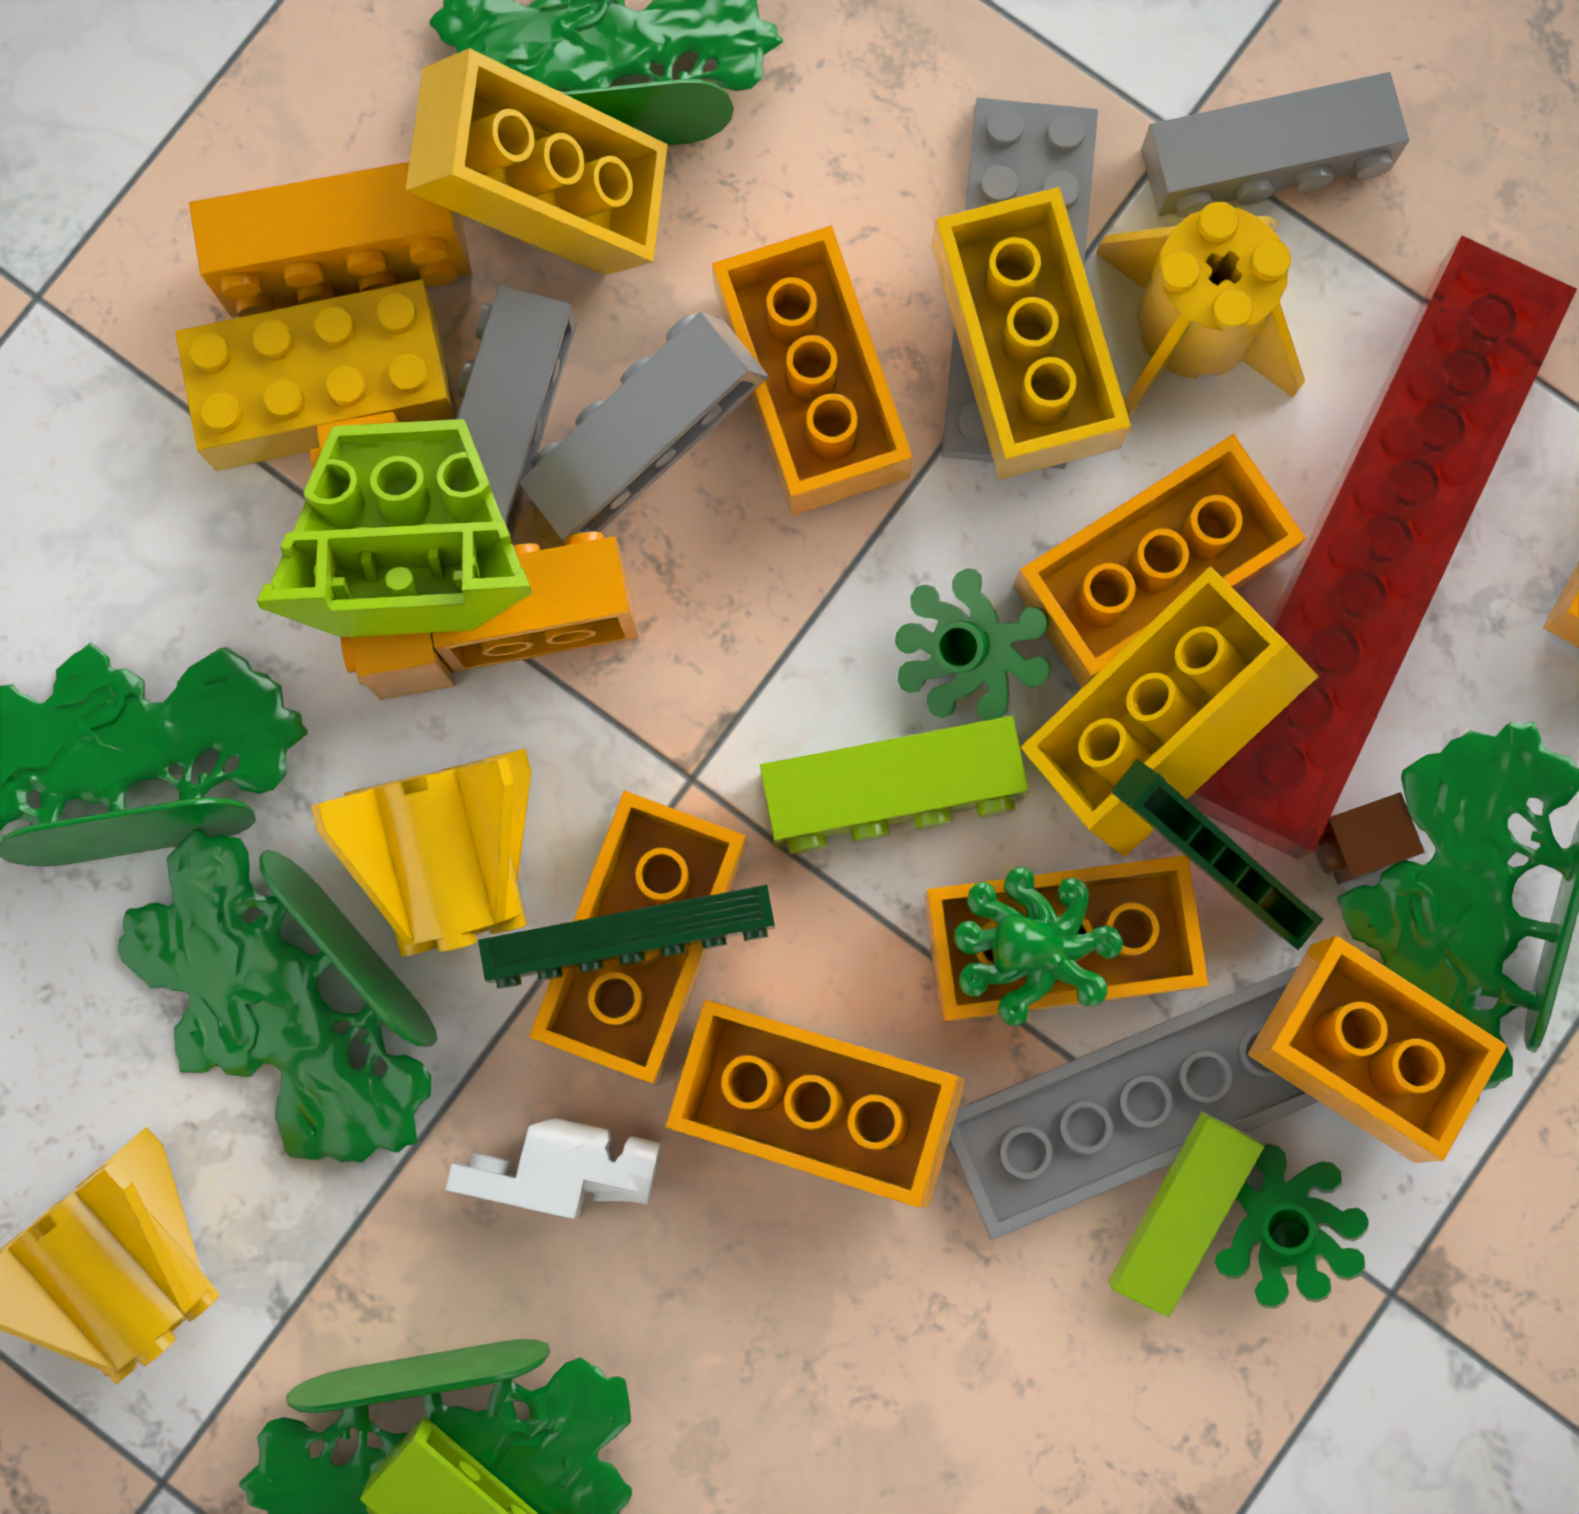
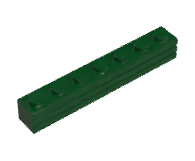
[1111,759,1324,950]
[478,884,775,989]

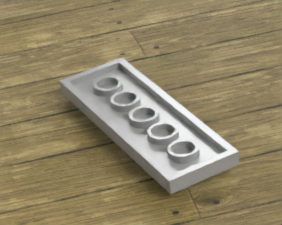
[941,97,1098,469]
[949,966,1319,1240]

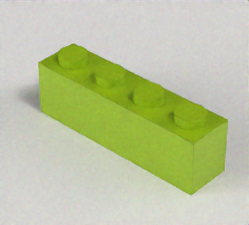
[759,715,1029,854]
[360,1415,538,1514]

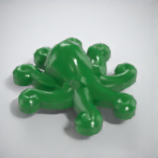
[895,568,1052,721]
[954,867,1123,1027]
[1215,1144,1369,1309]

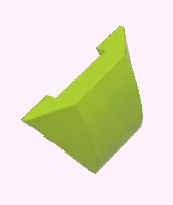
[257,419,532,637]

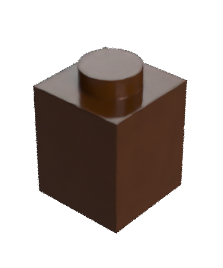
[1313,792,1425,885]

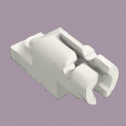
[445,1118,662,1219]

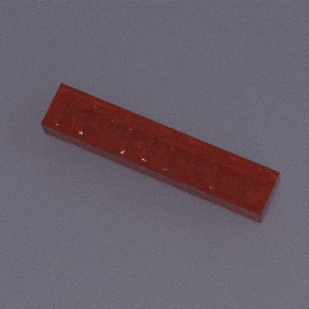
[1187,235,1577,860]

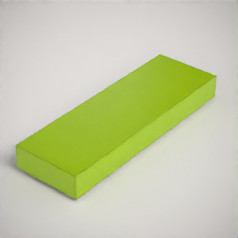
[1108,1111,1265,1318]

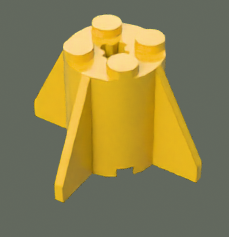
[1096,202,1305,417]
[311,748,532,957]
[0,1127,220,1384]

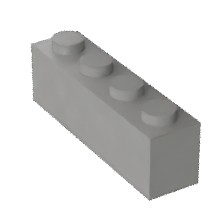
[1141,72,1410,218]
[448,285,577,540]
[518,311,769,541]

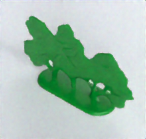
[429,0,783,146]
[0,642,308,867]
[1337,721,1579,1103]
[118,829,437,1163]
[239,1339,633,1514]

